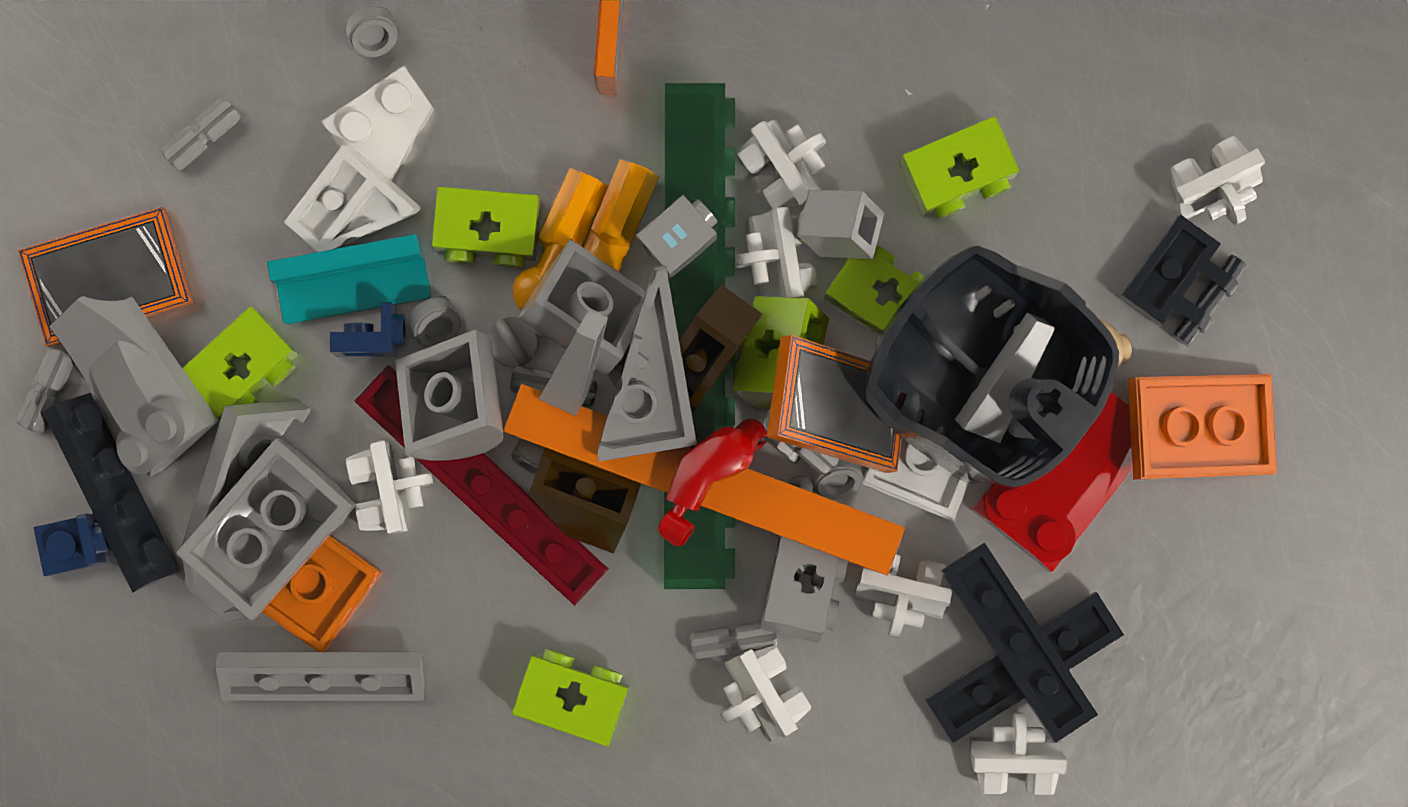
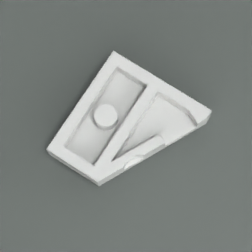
[321,66,434,181]
[284,144,421,252]

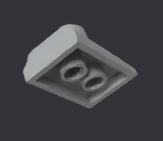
[49,296,219,477]
[176,438,356,624]

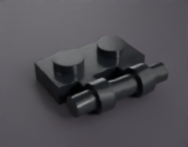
[1119,214,1247,347]

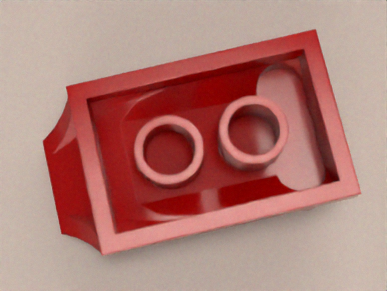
[971,392,1132,572]

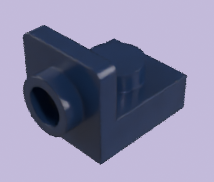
[330,302,406,357]
[33,513,111,576]

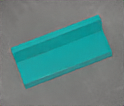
[267,234,431,325]

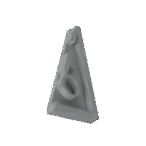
[597,266,697,461]
[177,400,310,566]

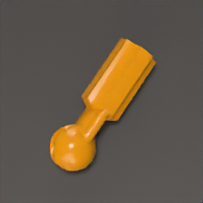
[583,159,660,272]
[512,168,608,310]

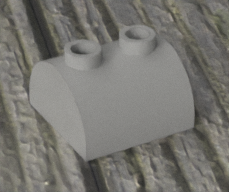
[519,239,646,376]
[395,329,504,460]

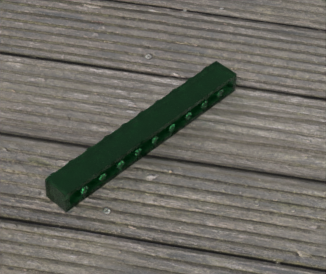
[664,83,735,589]

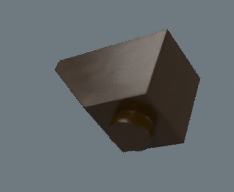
[679,284,763,410]
[529,448,641,554]

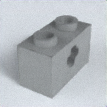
[759,536,848,643]

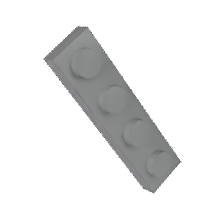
[215,651,425,701]

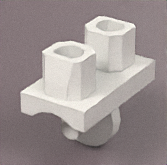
[737,120,826,209]
[1170,136,1265,225]
[735,207,818,298]
[346,440,434,534]
[854,554,953,638]
[721,645,811,742]
[969,712,1067,795]

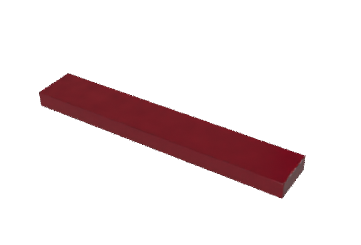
[354,365,609,606]

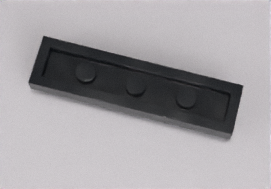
[43,392,180,593]
[941,543,1098,743]
[925,592,1124,743]

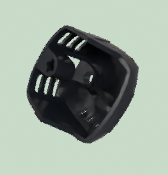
[865,246,1119,487]

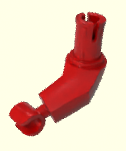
[658,418,767,546]

